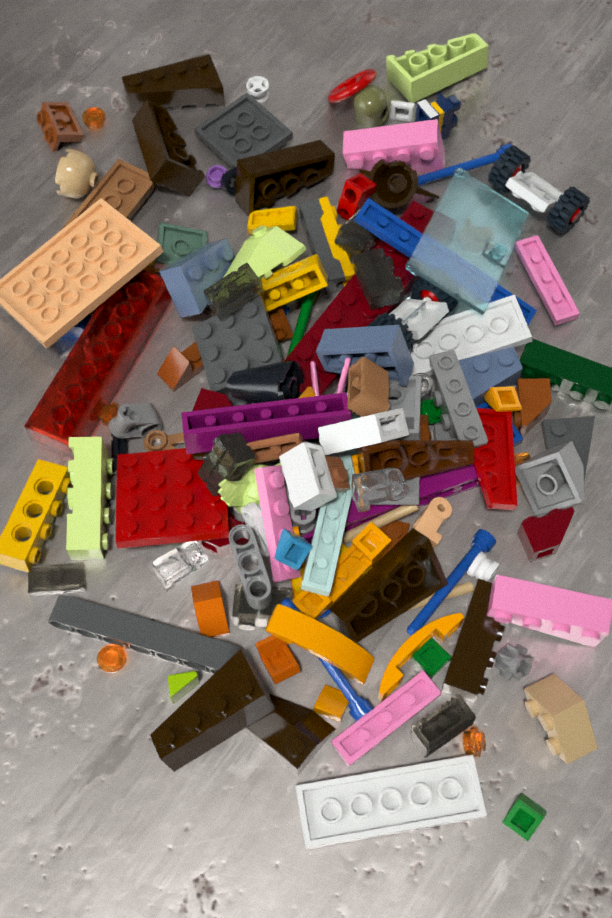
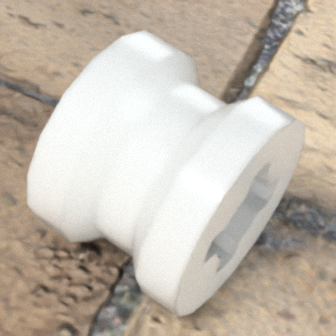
[246,76,270,105]
[466,551,501,582]

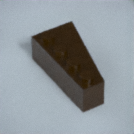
[122,54,225,113]
[132,100,205,197]
[235,140,335,216]
[330,528,448,643]

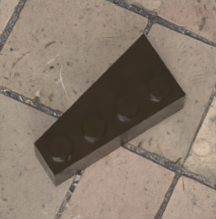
[150,649,276,772]

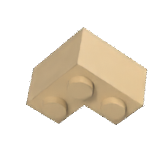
[524,674,598,764]

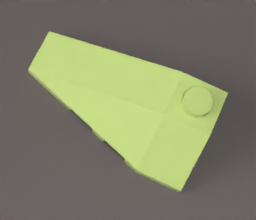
[210,225,307,305]

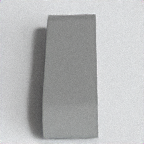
[229,524,272,610]

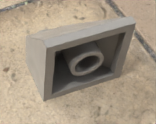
[515,441,584,516]

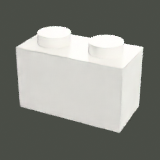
[279,442,337,511]

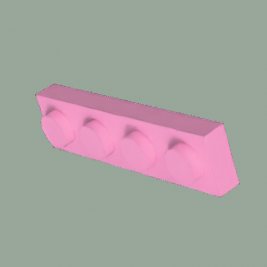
[514,235,580,326]
[254,465,301,582]
[331,671,442,767]

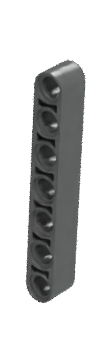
[48,595,243,675]

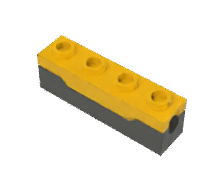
[299,196,357,295]

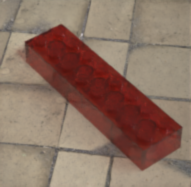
[24,270,172,459]

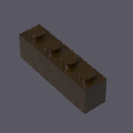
[441,578,505,702]

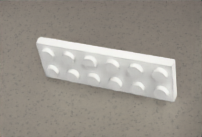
[409,294,532,379]
[296,755,487,849]

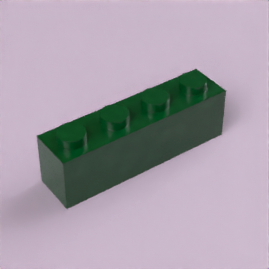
[520,338,612,411]

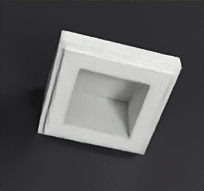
[390,100,415,122]

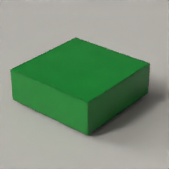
[411,637,452,679]

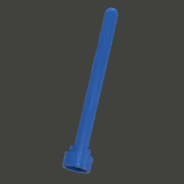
[418,143,512,186]
[407,529,496,636]
[282,598,374,722]

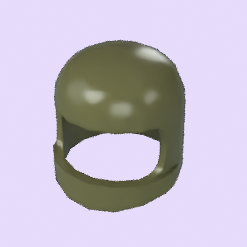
[354,85,389,128]

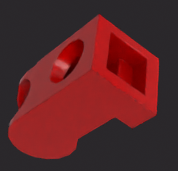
[337,173,377,225]

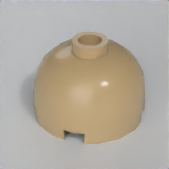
[55,148,99,199]

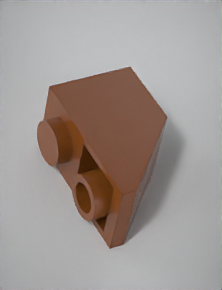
[512,378,552,437]

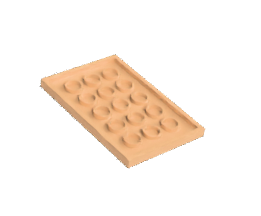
[0,198,164,349]

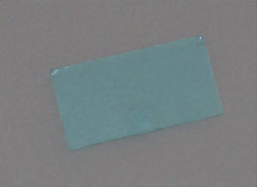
[405,167,529,315]

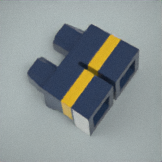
[414,92,461,140]

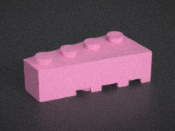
[343,119,445,172]
[487,575,612,648]

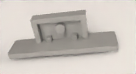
[429,350,488,448]

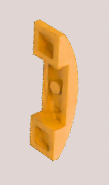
[292,522,392,620]
[265,604,375,685]
[378,613,465,702]

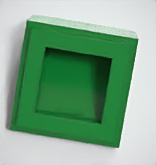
[502,793,547,841]

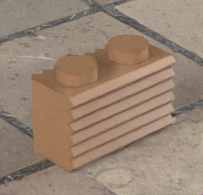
[348,356,390,417]

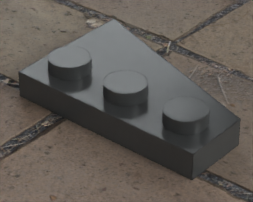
[541,416,595,481]

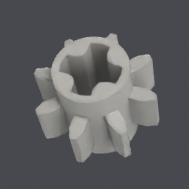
[495,644,532,681]

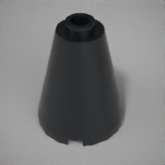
[227,360,304,404]

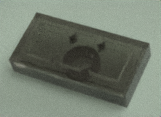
[28,562,86,596]

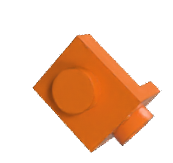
[256,635,301,684]

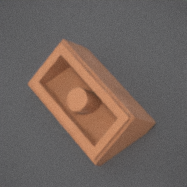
[245,433,305,464]

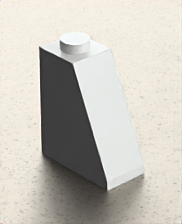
[318,408,409,455]

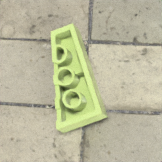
[386,33,489,103]
[66,437,114,560]

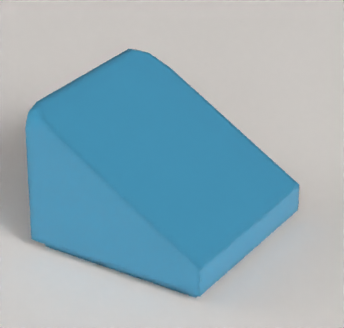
[274,528,313,571]

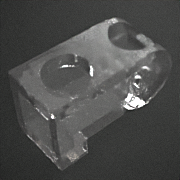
[351,468,409,512]
[152,541,208,591]

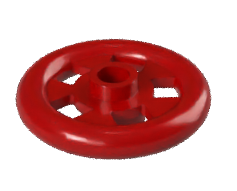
[328,69,377,103]

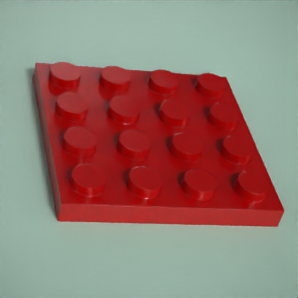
[115,448,229,549]

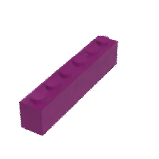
[181,392,351,454]

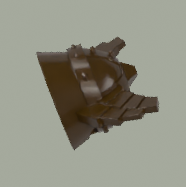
[359,159,440,208]

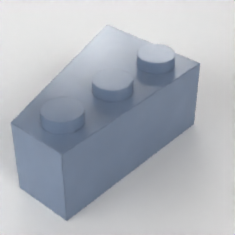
[160,238,235,318]
[316,325,414,386]
[458,347,523,406]

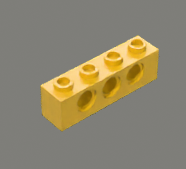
[224,254,328,311]
[0,459,73,573]

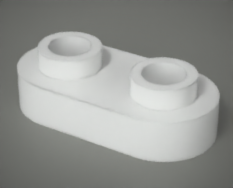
[241,502,269,557]

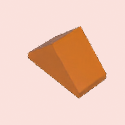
[191,580,230,638]

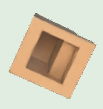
[411,497,452,549]

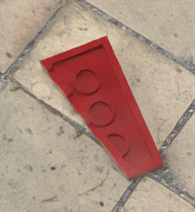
[473,408,518,510]

